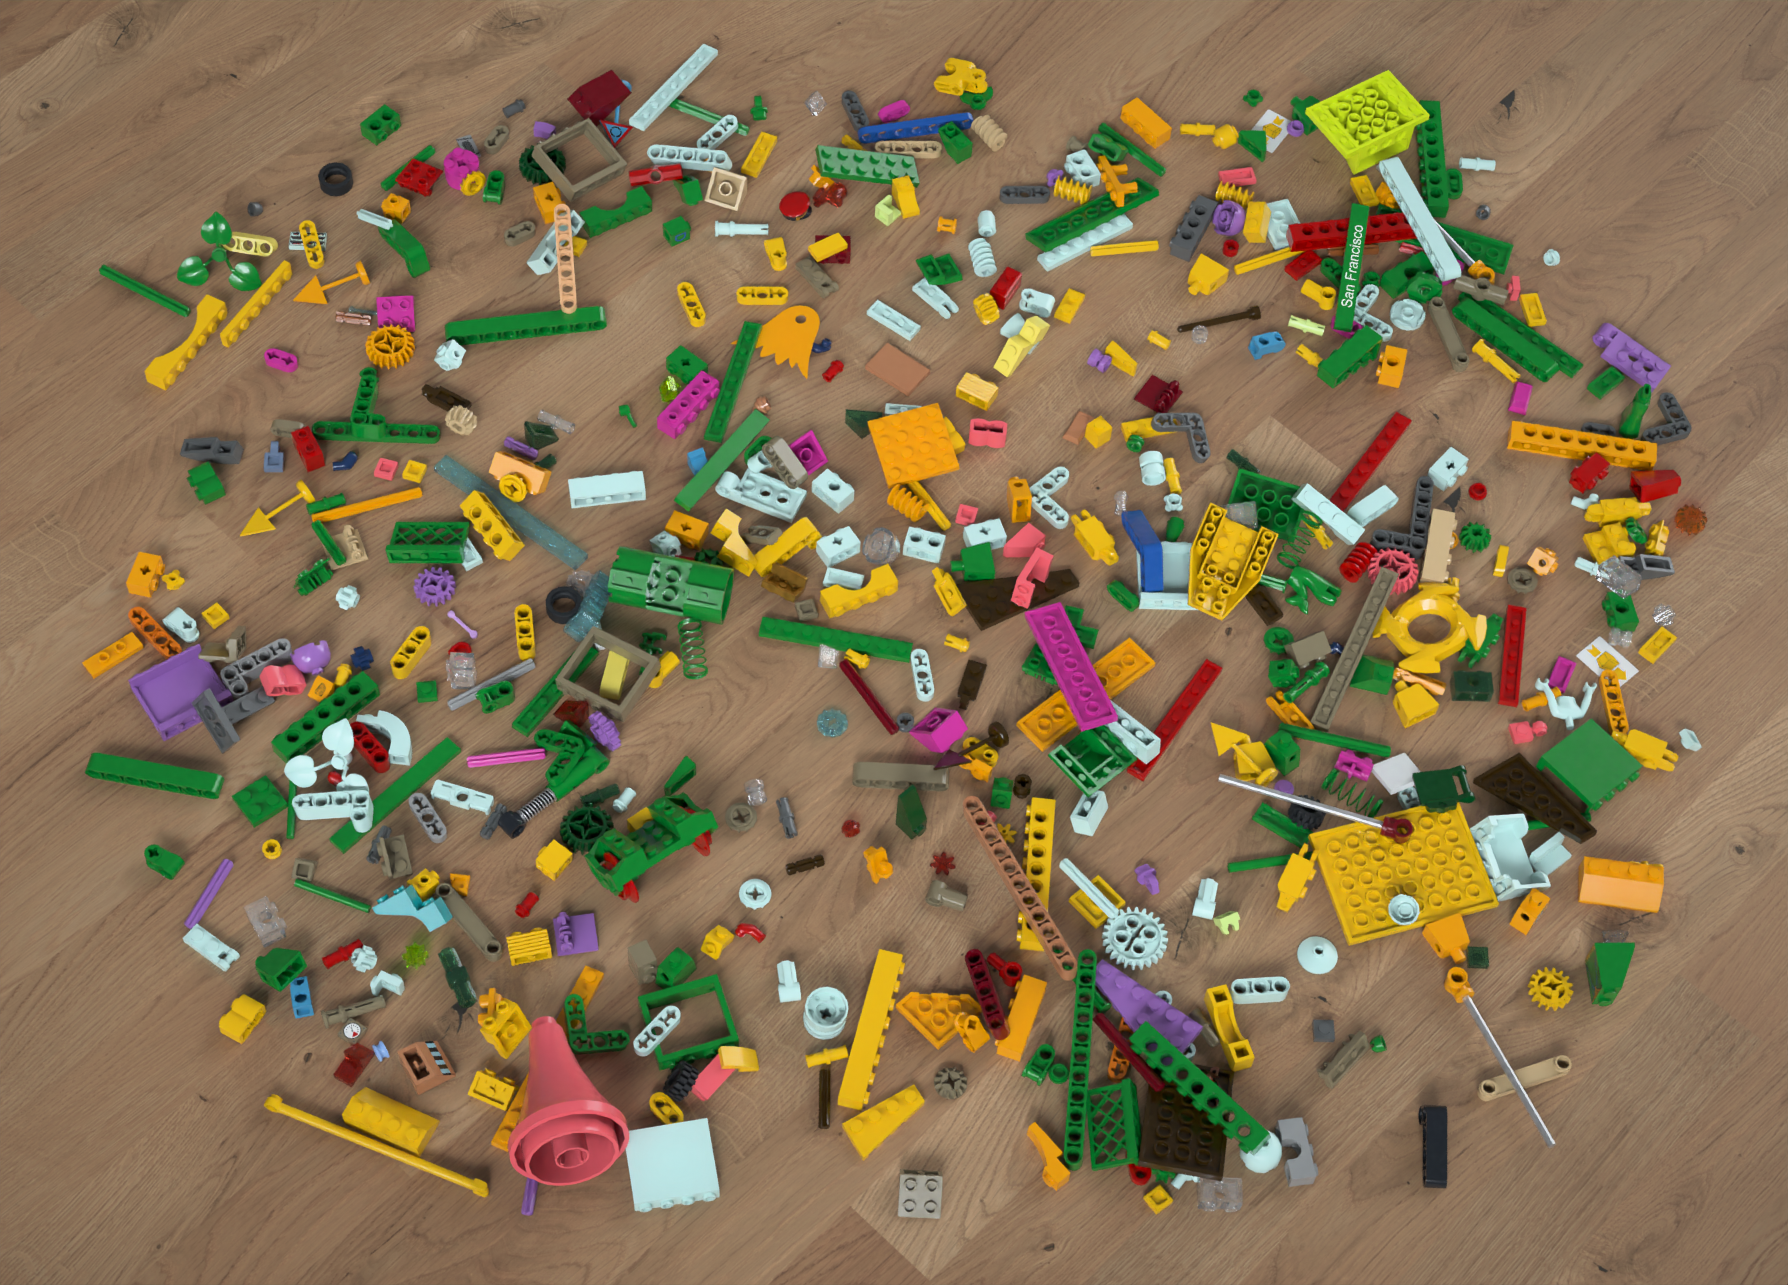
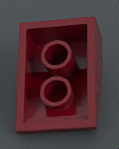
[567,70,632,127]

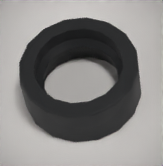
[318,162,353,197]
[546,586,582,624]

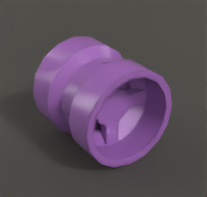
[1087,349,1112,373]

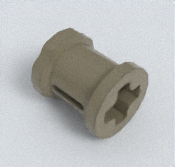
[1066,136,1088,152]

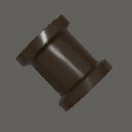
[1013,774,1032,799]

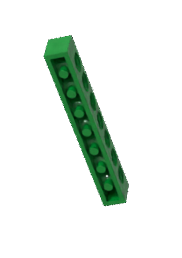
[1415,100,1449,218]
[1129,1021,1271,1156]

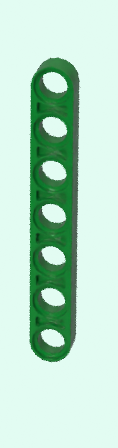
[312,421,441,444]

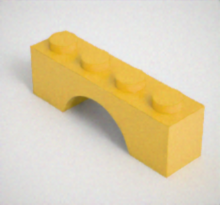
[820,564,898,618]
[1204,984,1255,1072]

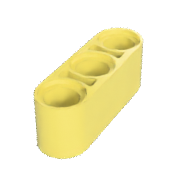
[222,232,278,256]
[599,651,630,700]

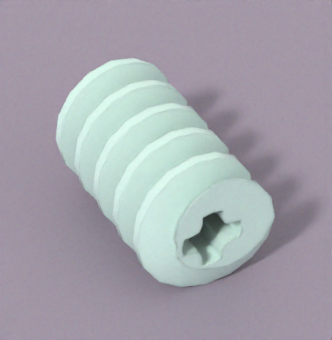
[968,238,997,277]

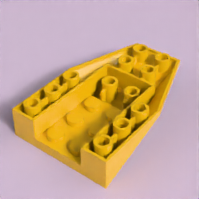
[1187,502,1279,621]

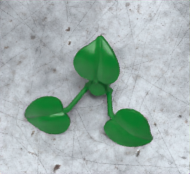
[177,211,262,291]

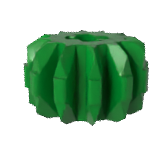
[1459,522,1492,553]

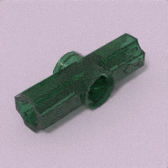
[438,947,478,1008]

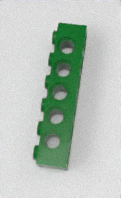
[271,671,380,764]

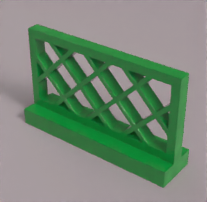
[385,522,470,563]
[1087,1078,1141,1171]

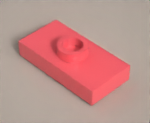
[1218,167,1256,188]

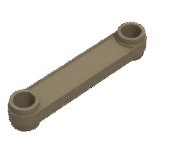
[1428,297,1469,372]
[435,883,503,962]

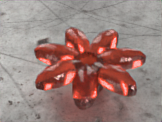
[930,852,956,876]

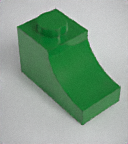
[673,175,703,206]

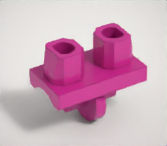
[1334,749,1374,782]

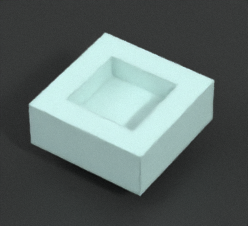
[1679,729,1702,751]

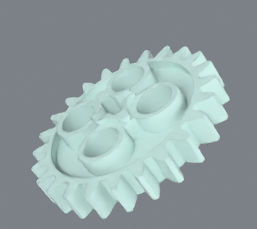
[1102,907,1168,970]

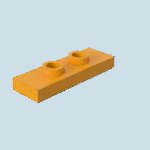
[82,632,144,679]

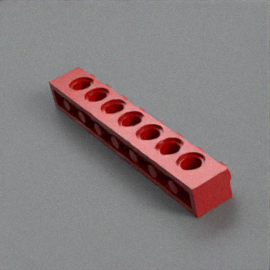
[1286,212,1417,252]

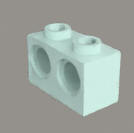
[1064,149,1101,189]
[903,526,946,564]

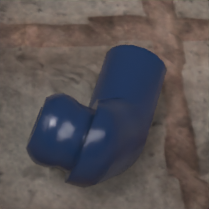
[811,338,832,353]

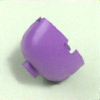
[1212,200,1246,236]
[290,640,331,676]

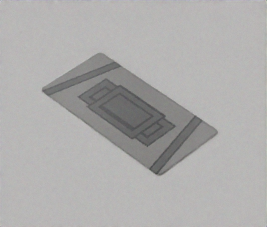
[456,135,481,157]

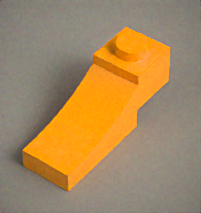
[1027,1122,1071,1191]

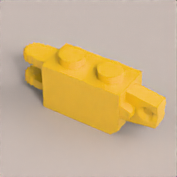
[1584,497,1652,527]
[1071,510,1119,566]
[1611,729,1679,772]
[1277,843,1320,913]

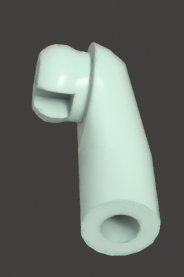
[1571,493,1599,510]
[1171,1173,1202,1190]

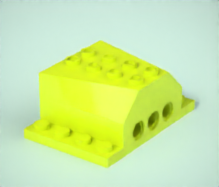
[1305,70,1430,175]

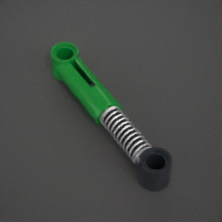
[498,746,610,839]

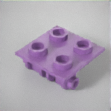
[553,912,599,956]

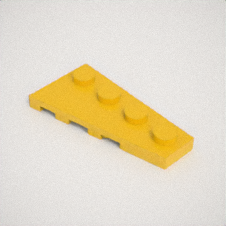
[842,1084,925,1161]

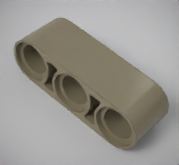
[762,436,808,489]

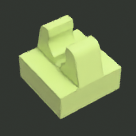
[1213,911,1240,934]

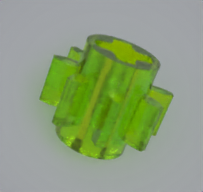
[402,942,429,969]

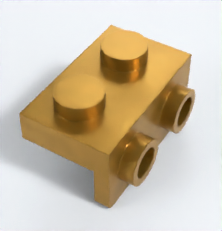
[761,562,808,603]

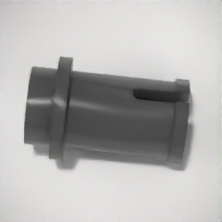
[502,99,526,118]

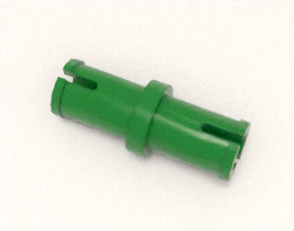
[306,493,346,515]

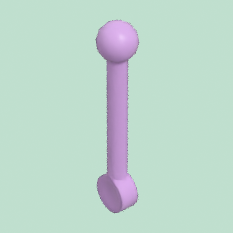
[447,610,478,639]

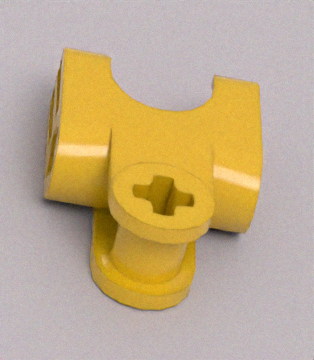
[934,58,988,96]

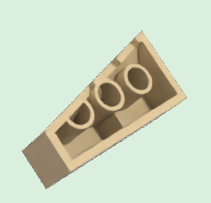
[1419,508,1458,583]

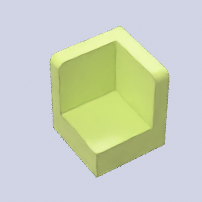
[875,195,901,226]

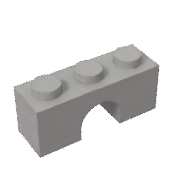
[1275,1117,1318,1187]

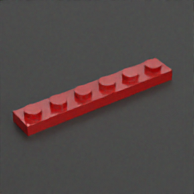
[1498,605,1527,708]

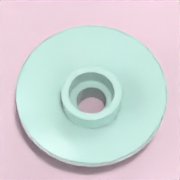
[1297,936,1338,974]

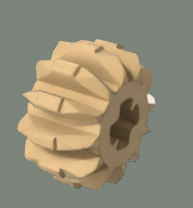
[445,405,477,436]

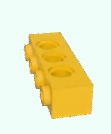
[460,490,525,561]

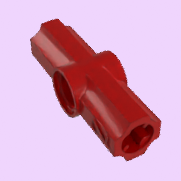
[629,163,683,187]

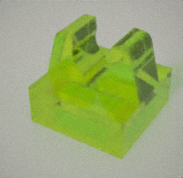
[659,376,681,403]

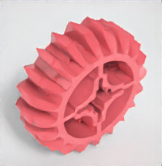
[1367,547,1419,595]

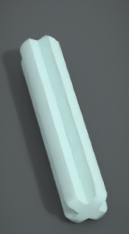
[356,209,393,230]

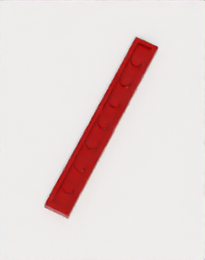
[1127,659,1223,782]

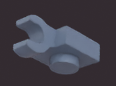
[263,441,285,472]

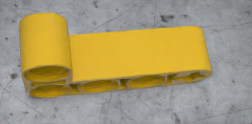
[754,517,822,577]

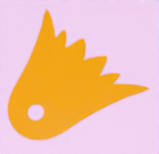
[731,305,820,379]

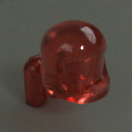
[812,182,847,208]

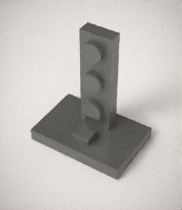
[192,686,275,754]

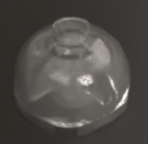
[862,527,901,566]

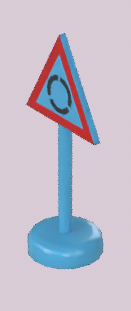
[600,80,633,149]

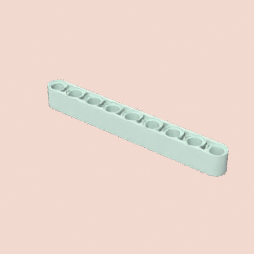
[1379,157,1461,282]

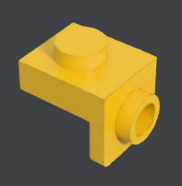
[701,925,735,960]

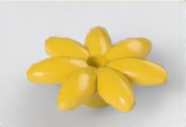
[993,823,1017,843]

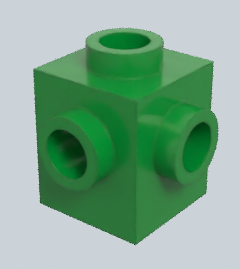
[1268,659,1300,688]

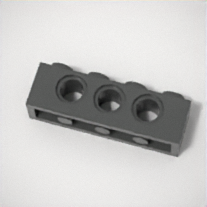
[1169,195,1218,262]

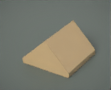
[705,167,747,211]

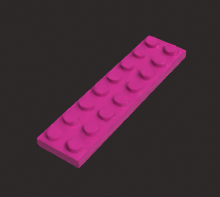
[1025,602,1118,732]

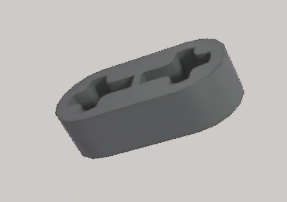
[1581,422,1616,437]

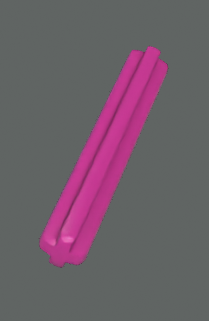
[467,747,546,768]

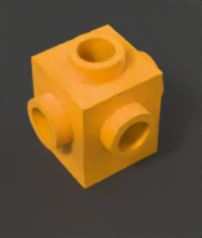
[381,193,411,224]
[1527,546,1559,576]

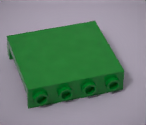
[1535,719,1643,815]

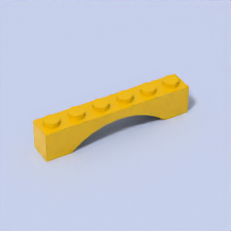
[144,294,228,390]

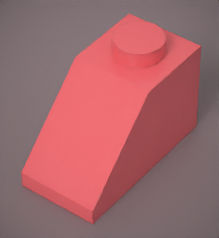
[1003,523,1046,558]

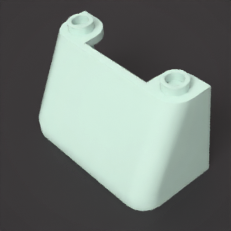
[1470,814,1551,902]

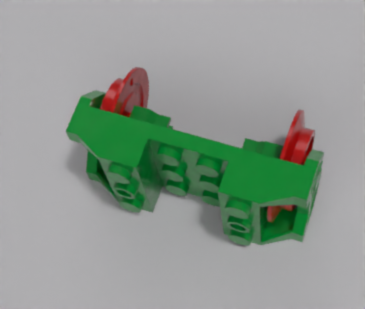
[584,792,718,903]

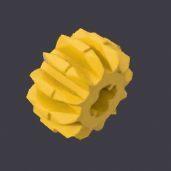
[973,293,1000,325]

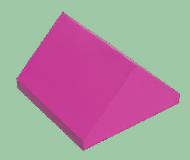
[788,430,828,475]

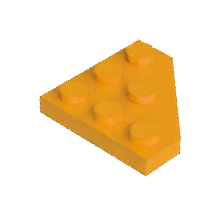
[896,992,982,1050]

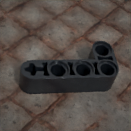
[1418,1105,1447,1189]

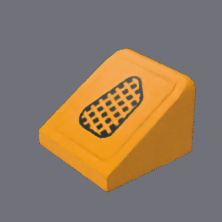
[308,675,335,703]

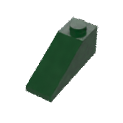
[895,784,927,840]

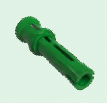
[1283,662,1330,703]

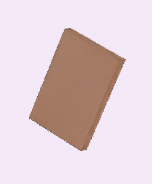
[865,343,930,397]

